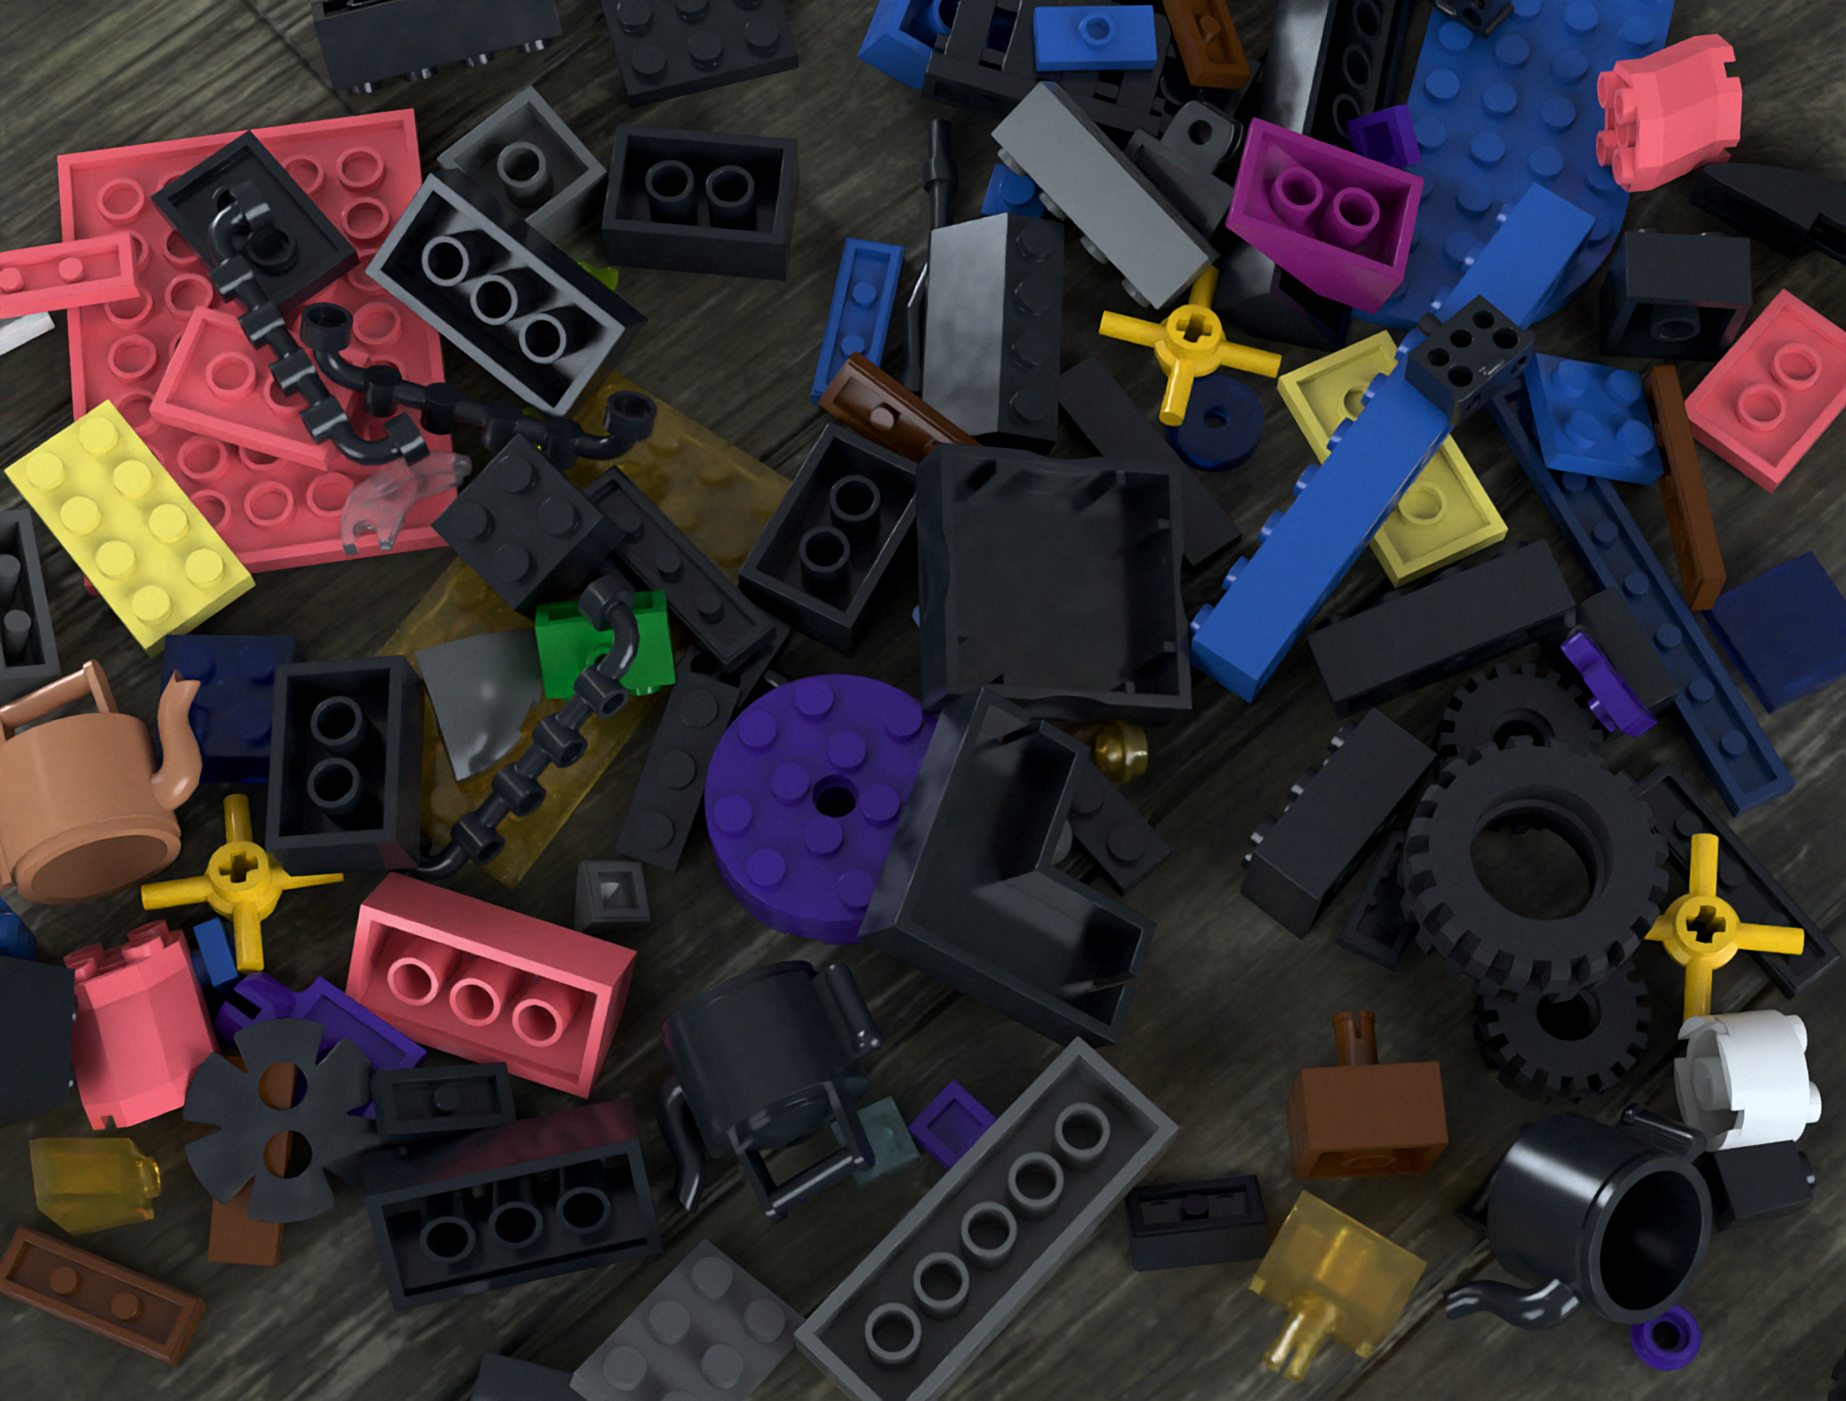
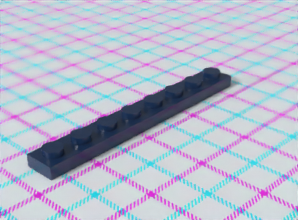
[1484,375,1795,818]

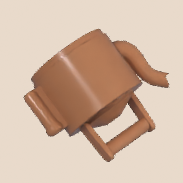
[0,659,203,905]

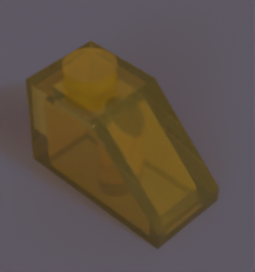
[29,1137,161,1237]

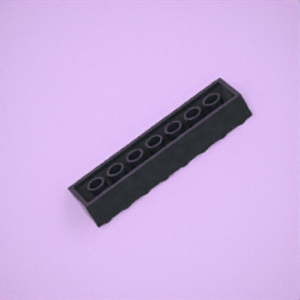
[1213,0,1412,353]

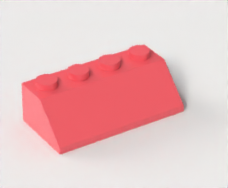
[345,871,637,1099]

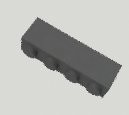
[991,81,1221,310]

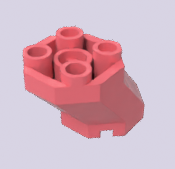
[1596,34,1742,193]
[63,919,224,1130]

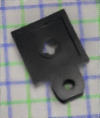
[1076,101,1243,244]

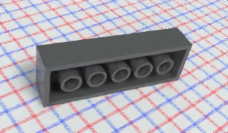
[793,1036,1179,1401]

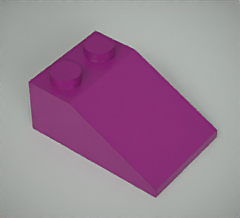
[1225,117,1424,315]

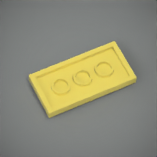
[1277,330,1508,589]
[4,399,256,659]

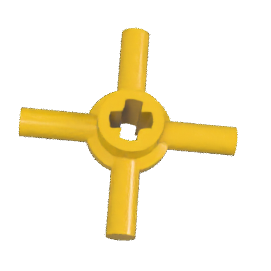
[1098,265,1282,426]
[141,794,344,975]
[1644,834,1804,1024]

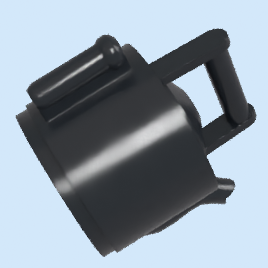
[655,960,886,1223]
[1442,1103,1712,1331]

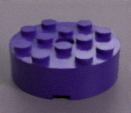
[704,674,938,945]

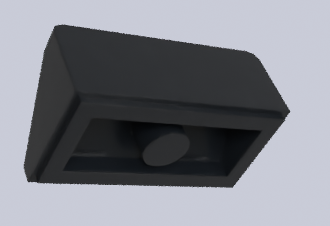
[1124,1175,1269,1272]

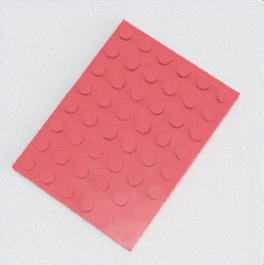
[57,108,460,596]

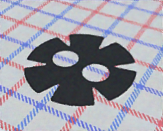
[182,1018,382,1223]

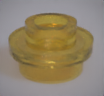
[1095,719,1148,784]

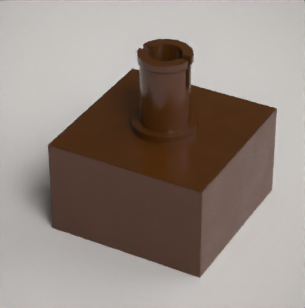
[1285,1011,1449,1181]

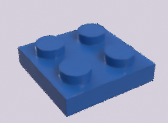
[1523,353,1664,486]

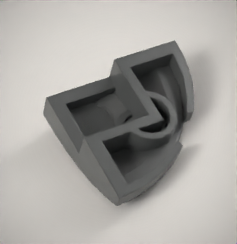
[414,628,544,785]

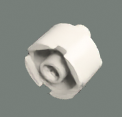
[1674,1009,1821,1152]

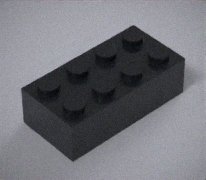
[364,168,649,420]

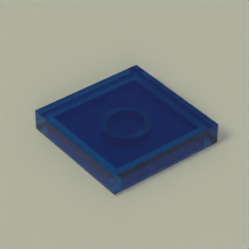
[1701,551,1846,715]

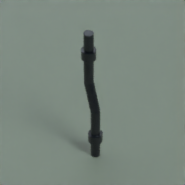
[898,119,959,397]

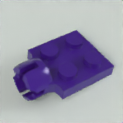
[213,971,430,1119]

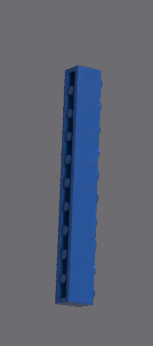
[1188,181,1597,704]

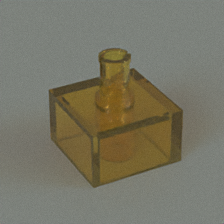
[1248,1190,1427,1384]

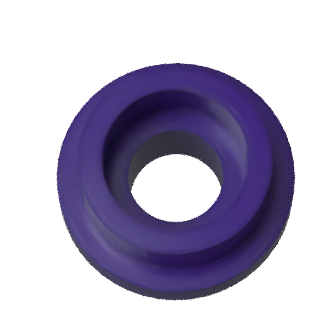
[1630,1303,1701,1372]

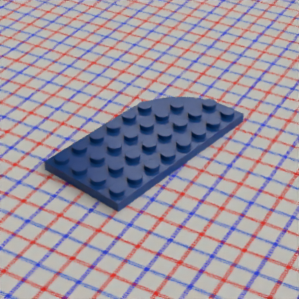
[1350,0,1675,332]

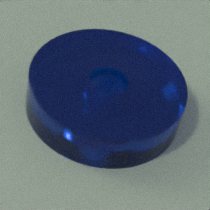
[1164,374,1264,472]

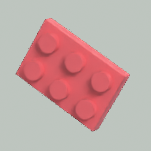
[1684,288,1846,494]
[149,305,373,471]

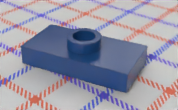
[1033,5,1157,71]

